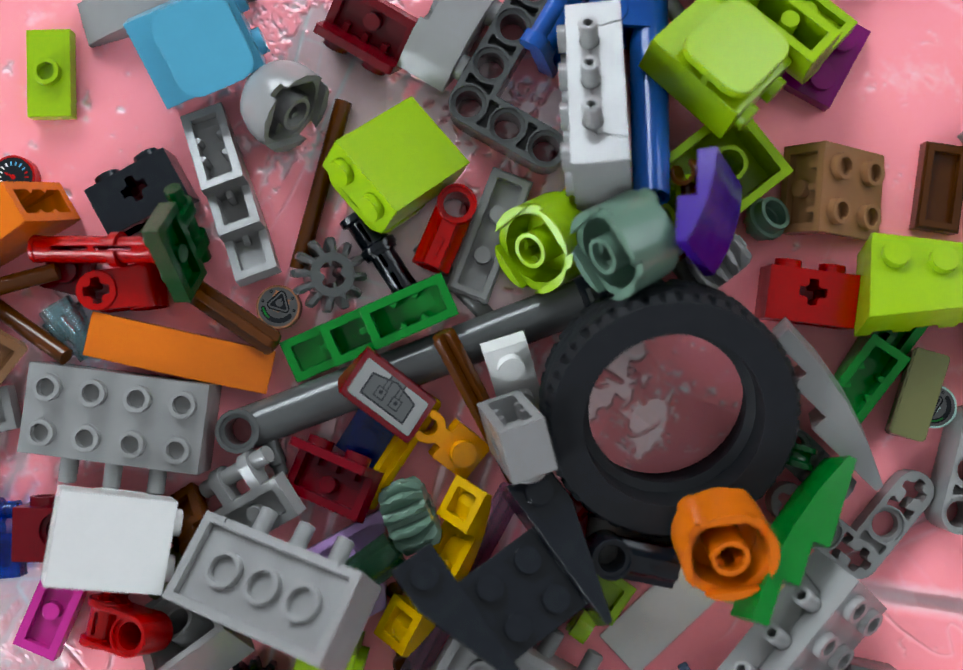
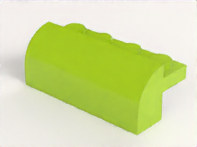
[724,0,858,84]

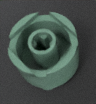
[570,188,683,301]

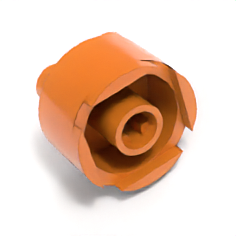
[671,487,780,601]

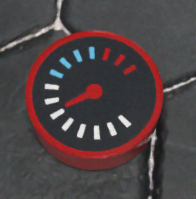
[0,155,41,182]

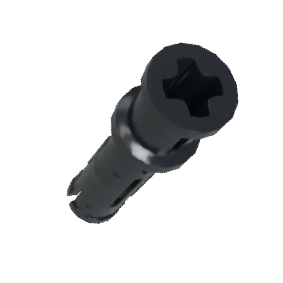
[340,212,417,293]

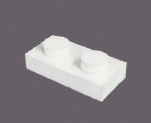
[480,331,540,411]

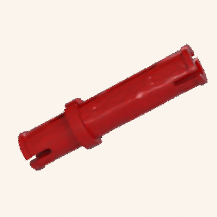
[27,231,156,268]

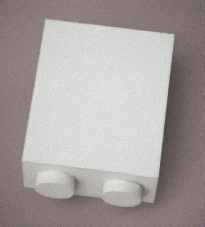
[41,484,183,595]

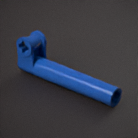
[589,0,670,206]

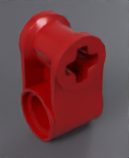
[75,263,170,313]
[79,594,173,659]

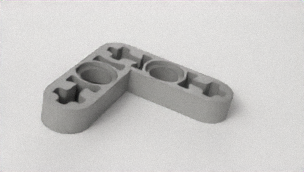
[765,469,934,579]

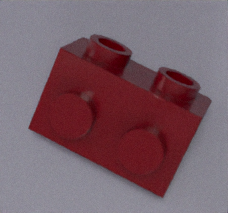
[313,0,418,76]
[287,433,384,524]

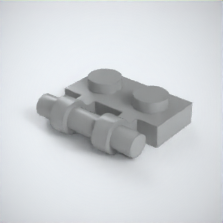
[199,445,307,531]

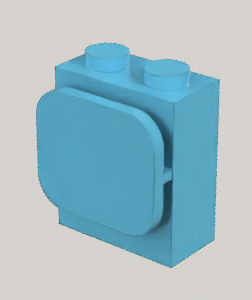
[123,0,270,109]

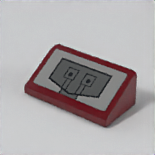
[338,346,436,443]

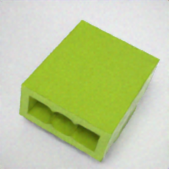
[638,0,793,139]
[322,96,470,234]

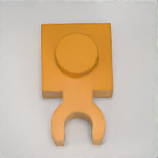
[415,408,490,479]

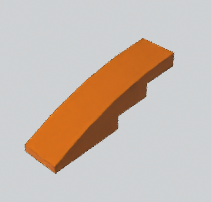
[82,311,276,394]

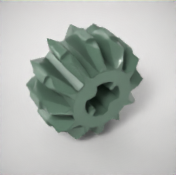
[378,476,443,556]

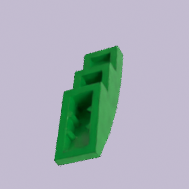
[279,272,459,383]
[834,326,929,423]
[730,456,857,626]

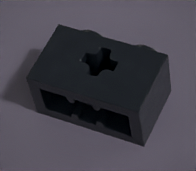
[84,147,200,236]

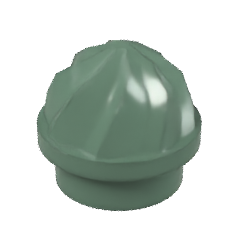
[742,196,790,241]

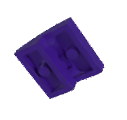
[676,146,742,276]

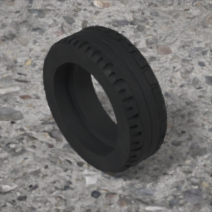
[539,278,801,537]

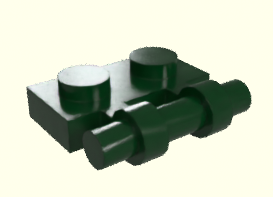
[140,183,212,303]

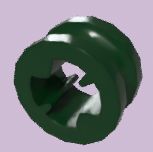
[786,443,818,472]

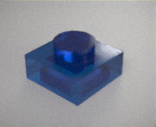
[335,409,394,468]

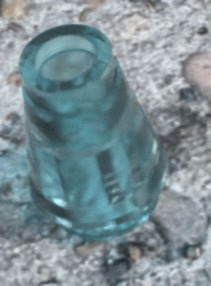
[38,295,90,362]

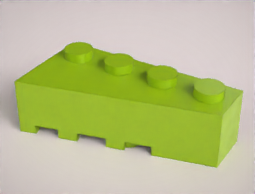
[854,232,963,337]

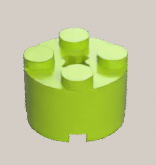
[495,190,584,294]

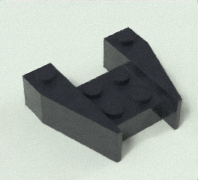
[391,472,613,670]

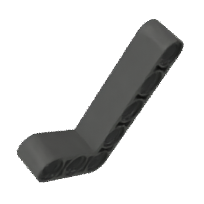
[449,0,564,175]

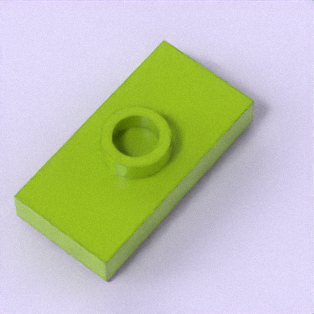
[26,29,77,120]

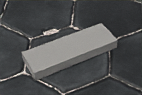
[447,166,534,305]

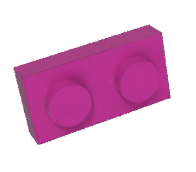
[13,579,89,661]

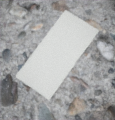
[600,568,716,670]

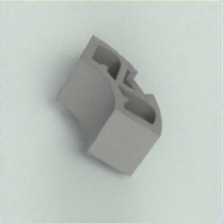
[397,0,503,92]

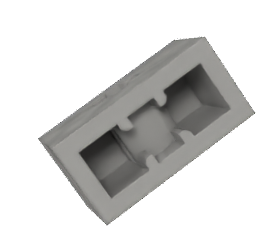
[477,389,558,485]

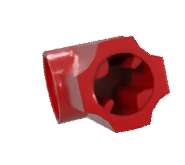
[412,183,477,277]

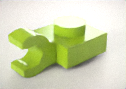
[565,574,637,644]

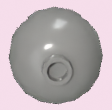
[240,60,329,153]

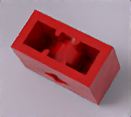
[754,258,861,330]

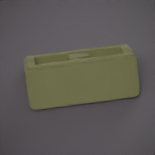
[884,347,950,442]

